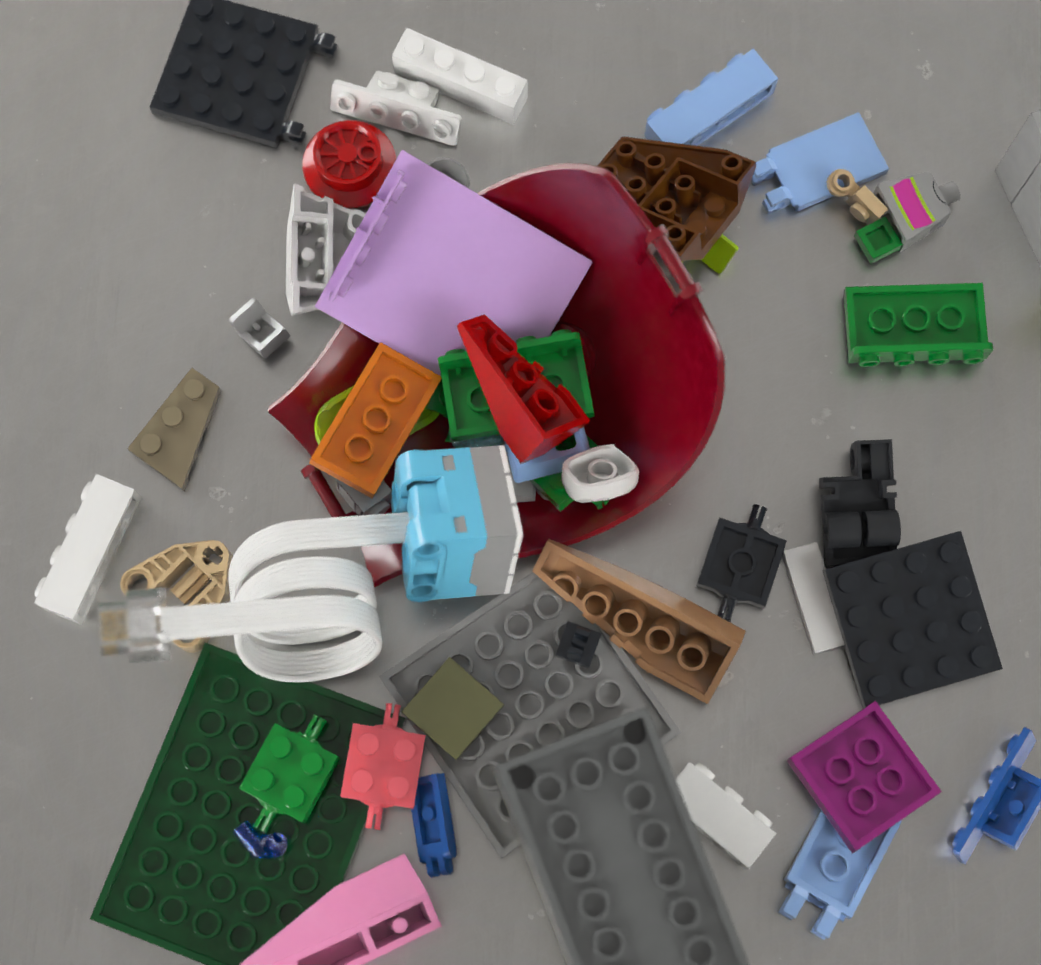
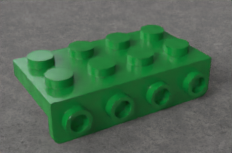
[843,283,993,367]
[438,330,594,442]

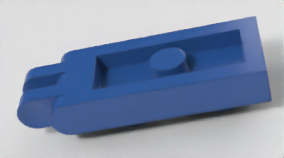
[411,773,457,878]

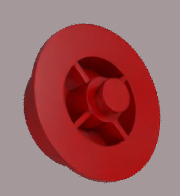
[302,120,396,209]

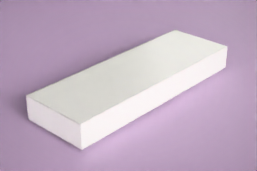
[782,542,845,654]

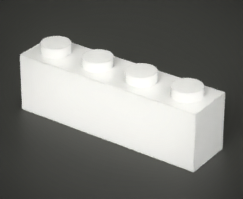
[392,28,528,125]
[34,474,142,625]

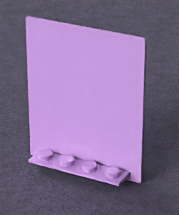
[315,150,593,376]

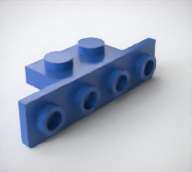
[952,727,1041,865]

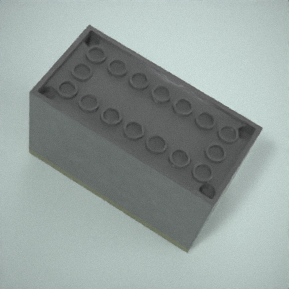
[492,707,749,965]

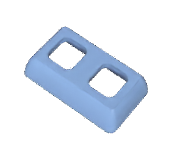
[505,427,590,483]

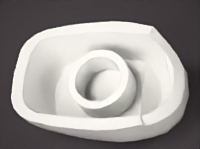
[562,444,639,503]

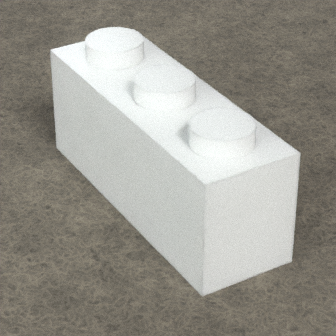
[675,762,776,869]

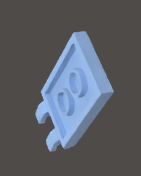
[751,112,889,214]
[778,810,902,940]

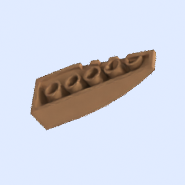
[532,539,746,704]

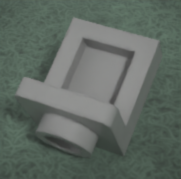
[229,298,290,359]

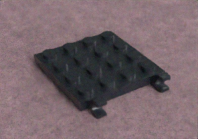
[149,0,338,148]

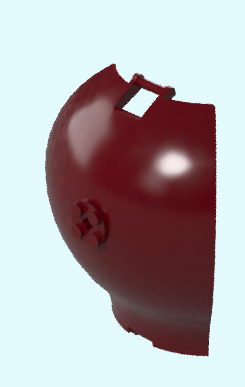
[268,163,725,587]

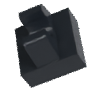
[555,621,602,669]

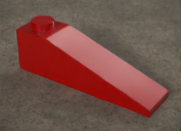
[457,314,590,464]

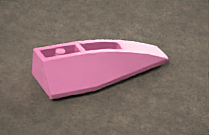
[239,854,441,965]

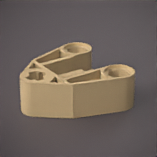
[120,540,233,653]

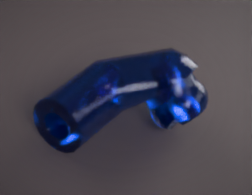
[233,820,288,858]

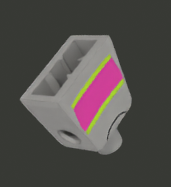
[873,172,960,253]

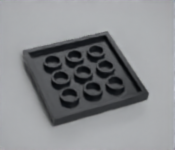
[822,531,1003,708]

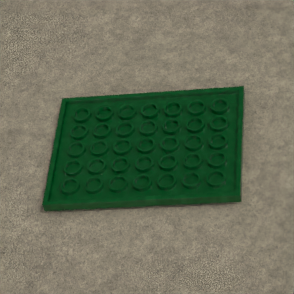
[90,642,407,965]

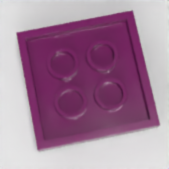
[787,701,942,854]

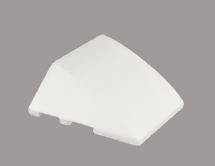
[286,183,366,316]

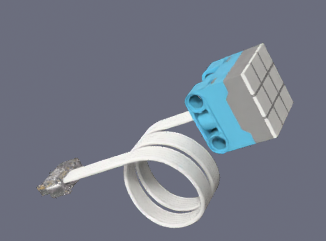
[98,445,523,682]

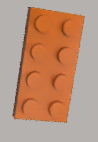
[309,342,442,499]

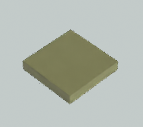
[401,657,504,761]

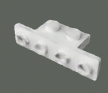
[330,71,462,146]

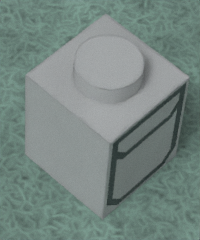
[337,479,392,516]

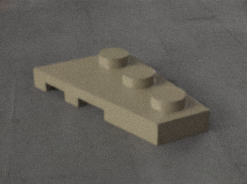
[127,368,221,491]

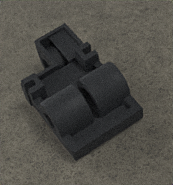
[819,439,901,566]

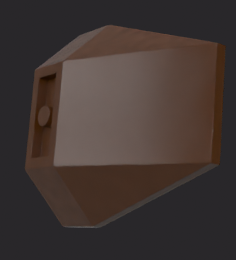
[596,136,756,261]

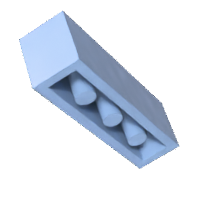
[644,48,778,146]

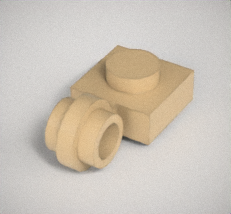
[826,169,888,225]

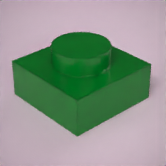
[854,216,903,264]

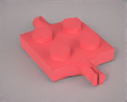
[340,703,426,830]

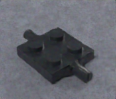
[696,504,787,622]

